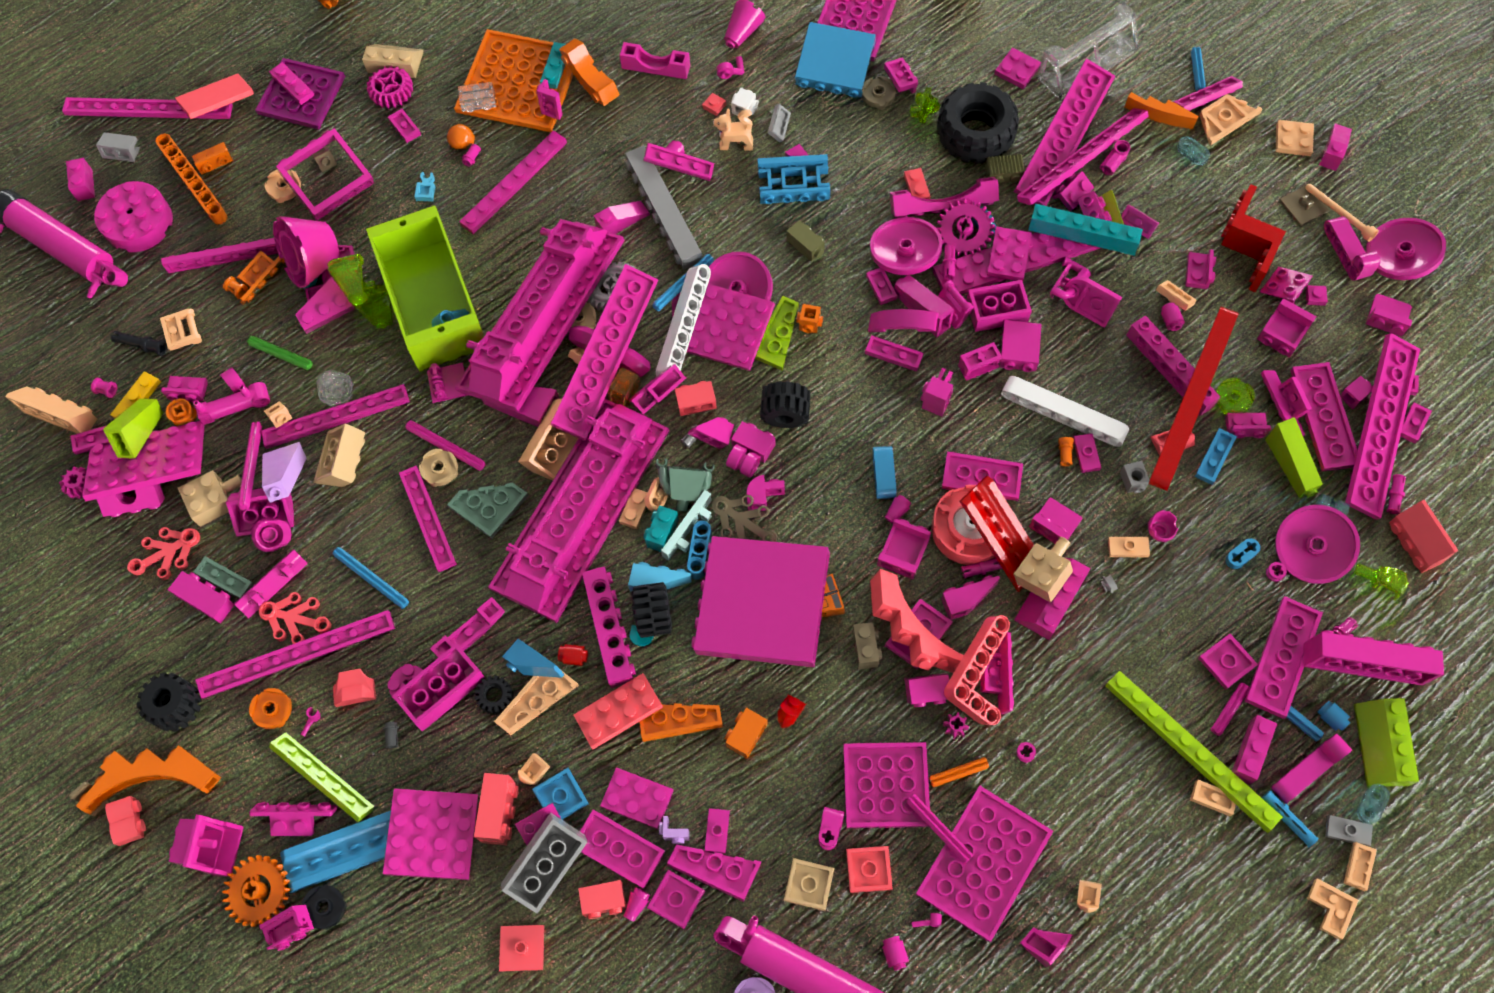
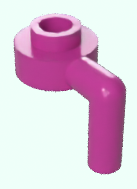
[716,56,744,79]

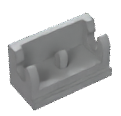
[96,132,140,162]

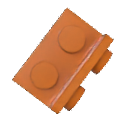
[192,142,233,175]

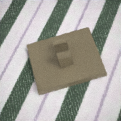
[1279,186,1330,226]

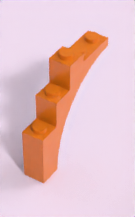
[76,745,222,814]

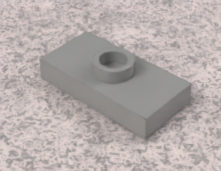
[768,104,791,143]
[1325,815,1373,847]

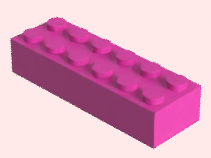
[1303,630,1444,686]

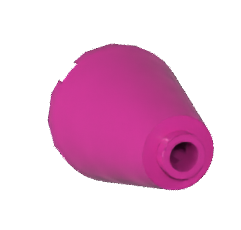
[724,0,766,48]

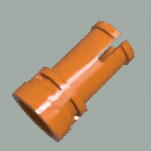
[1058,437,1074,467]

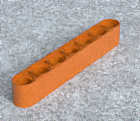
[155,133,227,225]

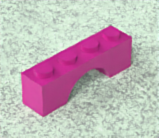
[620,42,690,79]

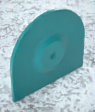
[630,625,654,646]

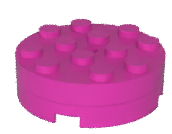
[94,181,173,252]

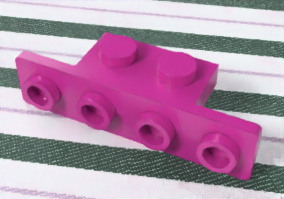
[1261,370,1312,436]
[980,632,1014,715]
[249,802,337,836]

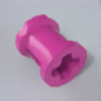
[91,378,117,398]

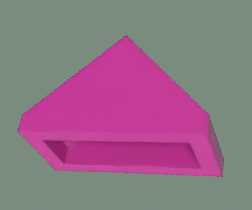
[1020,927,1072,967]

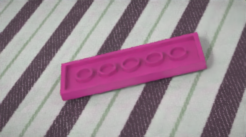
[1290,362,1358,472]
[1244,596,1323,719]

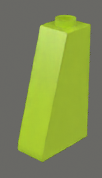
[103,399,163,459]
[1265,417,1323,498]

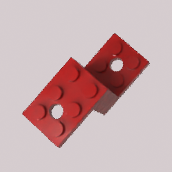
[1221,184,1286,292]

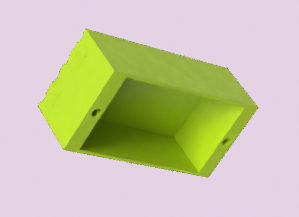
[366,206,484,372]

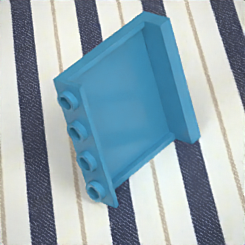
[795,22,876,98]

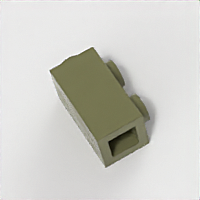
[787,220,824,262]

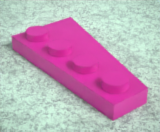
[667,844,762,902]

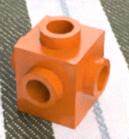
[796,304,823,333]

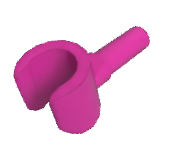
[300,707,321,736]
[912,913,942,927]

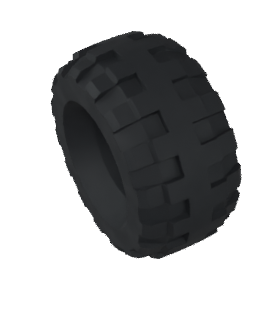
[937,82,1019,164]

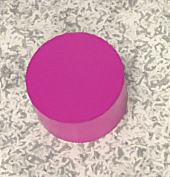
[220,367,247,394]

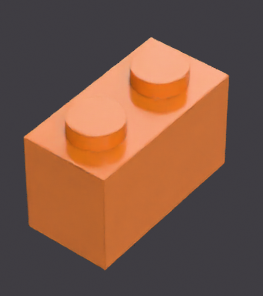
[724,708,768,759]

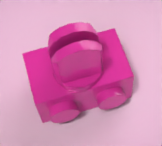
[920,368,953,417]

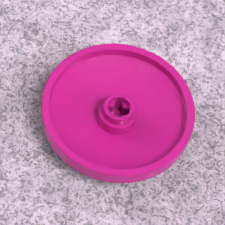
[870,217,942,275]
[1366,218,1446,280]
[708,252,773,301]
[1275,505,1360,584]

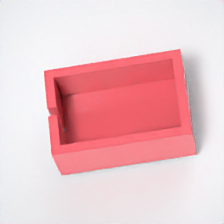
[474,773,519,846]

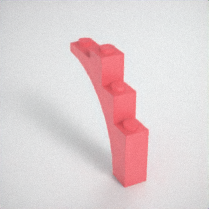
[870,569,964,673]

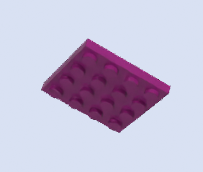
[255,58,346,130]

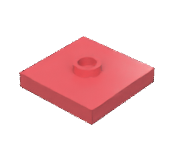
[499,925,544,972]

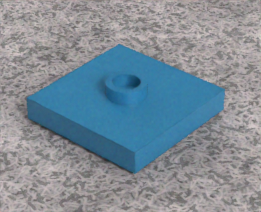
[532,768,589,820]

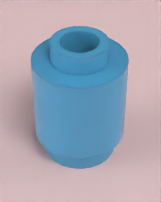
[1317,701,1351,731]

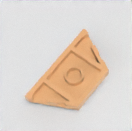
[1199,94,1262,146]

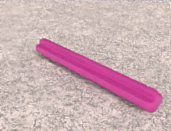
[405,420,486,471]

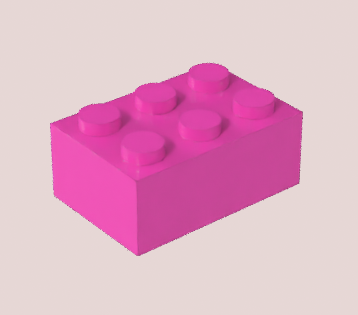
[966,280,1032,332]

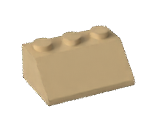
[362,44,424,78]
[314,423,365,487]

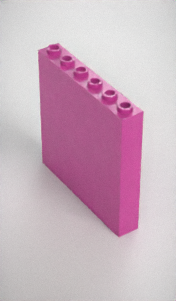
[692,536,830,668]

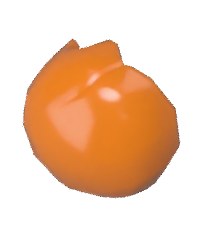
[447,124,475,149]

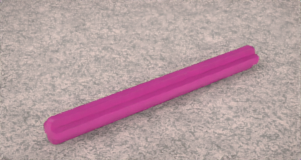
[238,421,262,510]

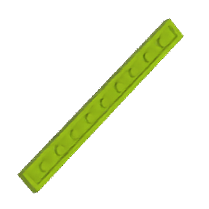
[1105,671,1283,833]

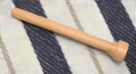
[1305,184,1379,242]

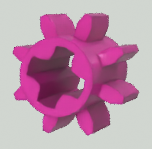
[943,712,969,739]

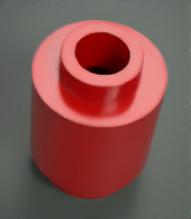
[558,644,588,666]

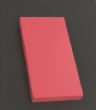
[175,74,254,119]

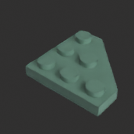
[447,483,529,539]

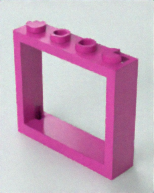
[276,128,374,221]

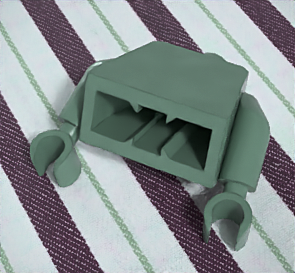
[656,458,715,511]

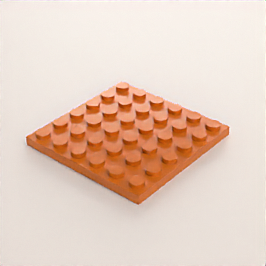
[454,29,573,132]

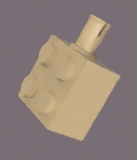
[178,470,242,527]
[1014,537,1073,603]

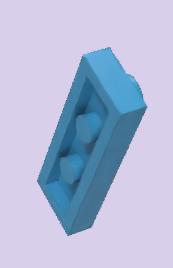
[1194,428,1237,485]

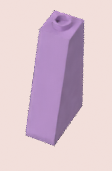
[262,442,307,502]

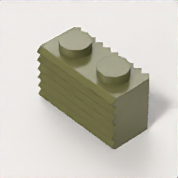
[985,154,1025,185]

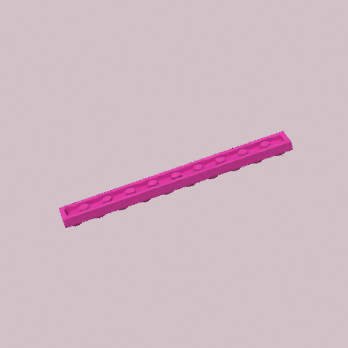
[62,97,233,119]
[1017,108,1149,205]
[195,610,396,699]

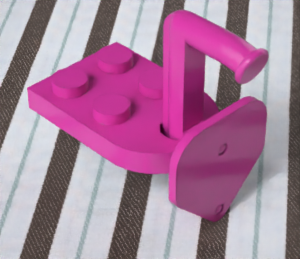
[1050,256,1122,328]

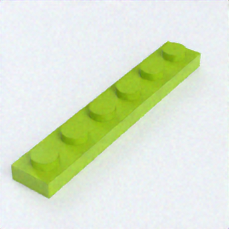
[269,732,374,822]

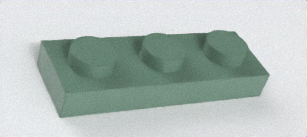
[194,556,254,599]

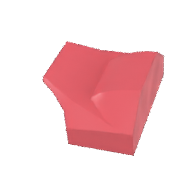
[333,669,376,707]

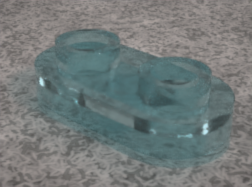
[1177,136,1210,165]
[1357,784,1390,824]

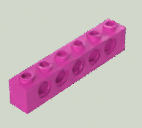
[1126,315,1220,416]
[582,566,636,688]

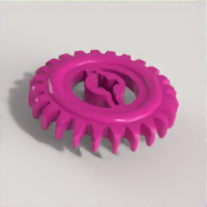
[937,199,995,257]

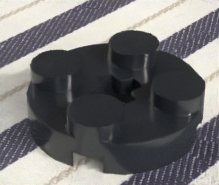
[302,885,347,930]

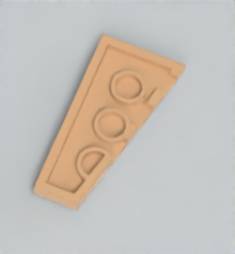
[494,670,579,736]

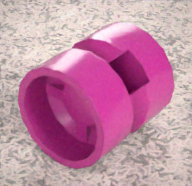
[726,444,761,478]

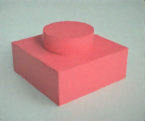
[702,93,726,116]

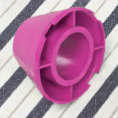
[273,216,339,288]

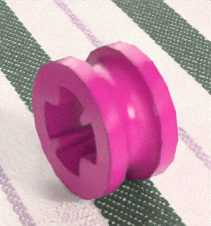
[1266,562,1287,582]
[1017,742,1036,763]

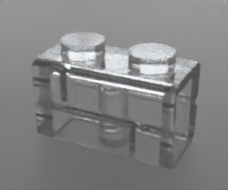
[458,82,496,112]

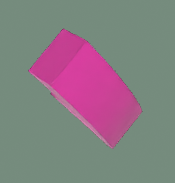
[629,364,686,415]

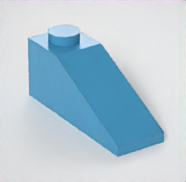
[502,639,565,678]

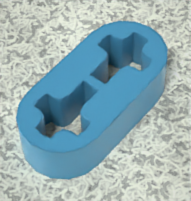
[1225,538,1260,569]

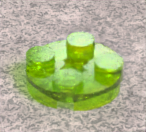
[1216,378,1255,414]

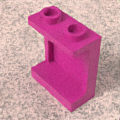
[1257,298,1317,357]
[999,320,1042,372]
[877,519,931,579]

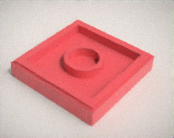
[846,846,893,893]

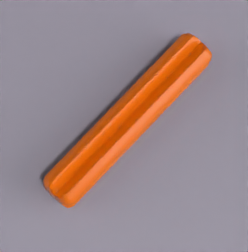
[929,757,989,787]

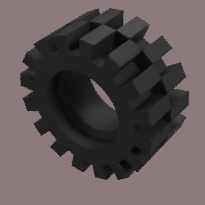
[475,675,514,715]

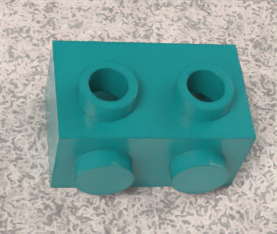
[643,505,679,552]

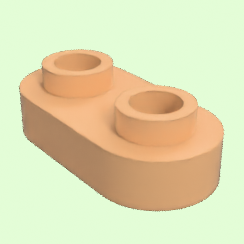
[645,477,669,511]

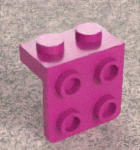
[1366,294,1412,337]

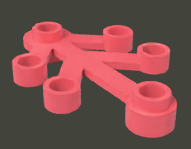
[127,527,200,580]
[259,592,331,644]

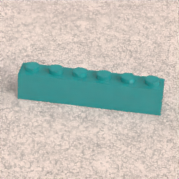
[1028,204,1143,256]

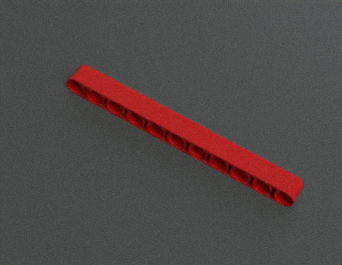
[1148,307,1239,491]

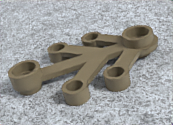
[712,495,778,542]

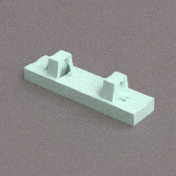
[661,490,712,561]

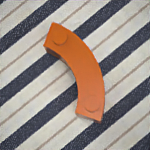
[559,38,620,106]

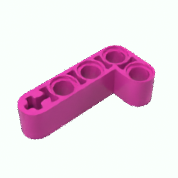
[1324,216,1381,281]
[1271,734,1352,804]

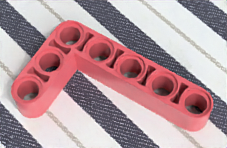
[944,615,1010,725]

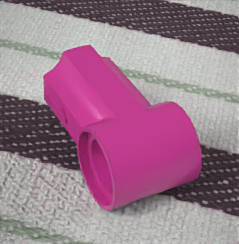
[1100,140,1130,176]

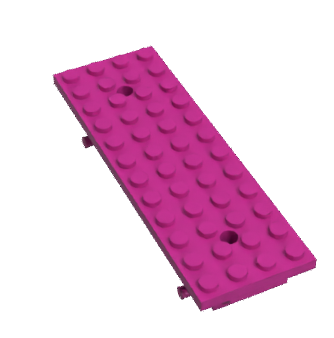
[455,219,624,412]
[488,399,669,623]

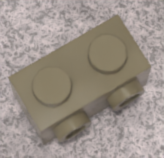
[852,622,882,670]

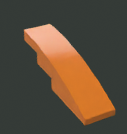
[1124,92,1199,129]

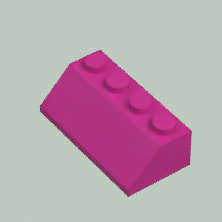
[1014,558,1091,640]
[392,643,486,732]

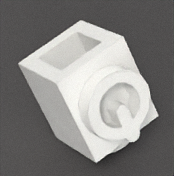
[731,88,759,117]

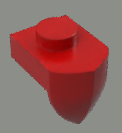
[777,694,806,728]

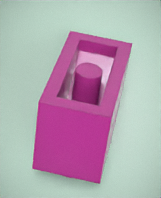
[688,417,734,449]

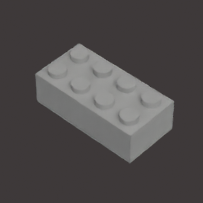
[501,813,588,914]

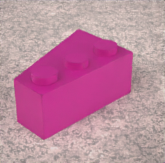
[295,274,355,334]

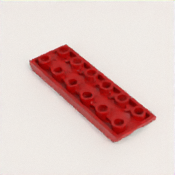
[959,476,1034,592]

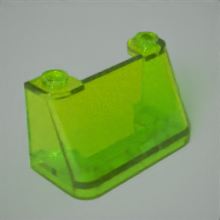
[327,254,393,328]

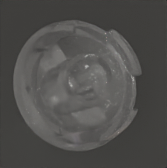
[316,370,354,407]

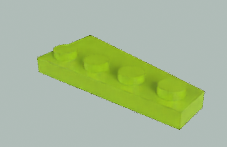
[755,296,799,371]

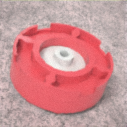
[931,485,995,565]

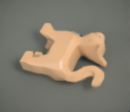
[713,109,753,151]

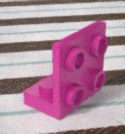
[1029,497,1082,544]

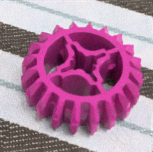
[367,66,413,109]

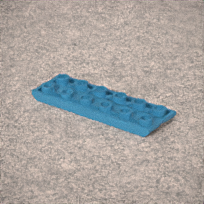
[280,811,391,893]

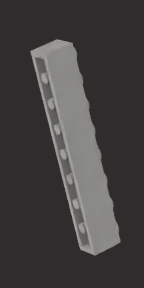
[624,146,702,270]

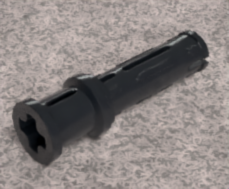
[111,331,167,356]

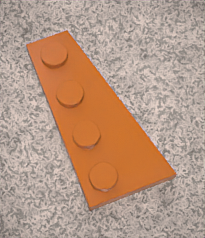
[639,703,723,742]

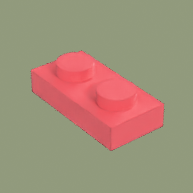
[904,168,931,199]

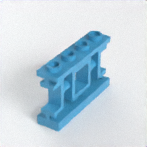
[758,154,830,204]

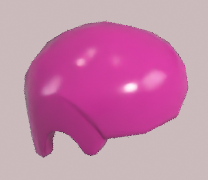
[1148,510,1178,542]

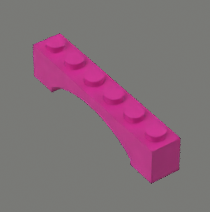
[890,177,999,218]

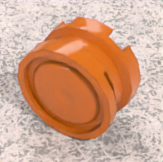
[166,398,197,426]

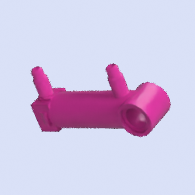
[193,382,271,425]

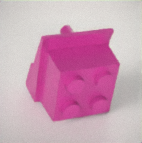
[169,814,244,877]

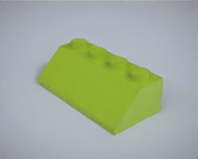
[1354,698,1419,786]

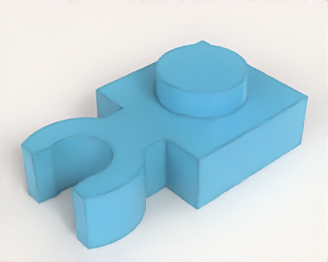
[414,172,436,202]

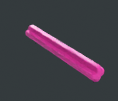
[907,794,973,863]

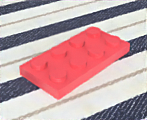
[574,673,663,749]

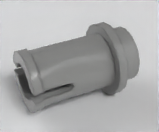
[680,424,698,448]

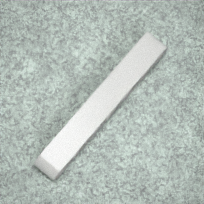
[656,264,711,376]
[1001,376,1129,447]

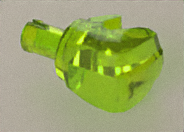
[1353,563,1408,601]

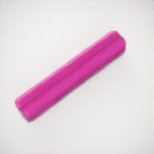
[1211,683,1249,736]

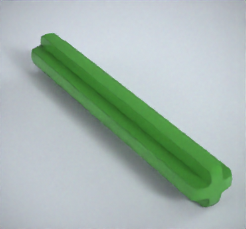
[247,336,313,370]

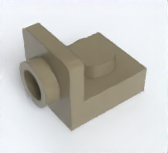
[312,146,337,172]

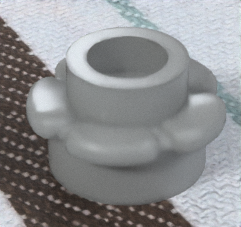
[1101,575,1118,594]

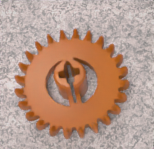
[222,855,290,927]

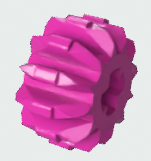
[59,466,87,499]

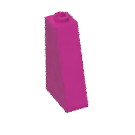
[894,275,954,338]
[482,387,560,427]

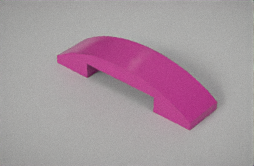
[868,309,938,332]
[430,597,505,658]

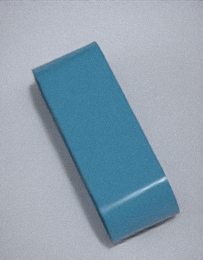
[872,446,896,499]
[687,521,712,580]

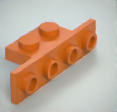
[237,251,285,305]

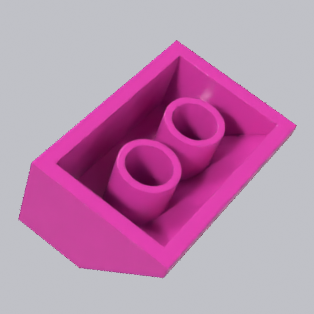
[226,488,294,537]

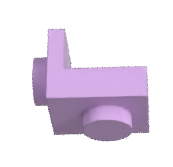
[659,816,690,844]

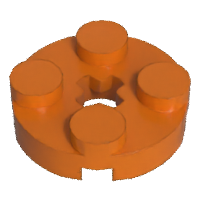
[249,688,292,729]

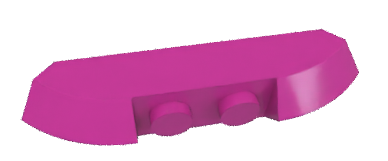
[569,325,650,377]

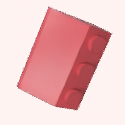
[1389,500,1458,573]

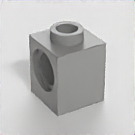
[1120,461,1149,493]

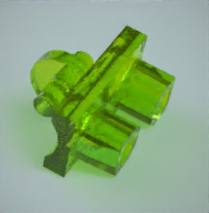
[910,87,940,123]

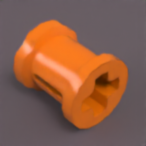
[223,276,248,299]

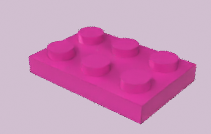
[987,226,1032,282]
[885,599,953,670]
[600,767,674,829]

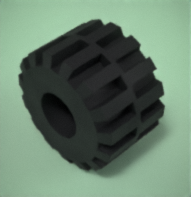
[760,381,811,428]
[632,582,672,638]
[137,673,202,732]

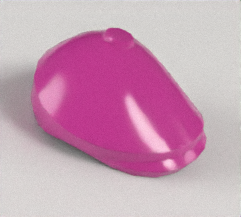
[251,518,292,552]

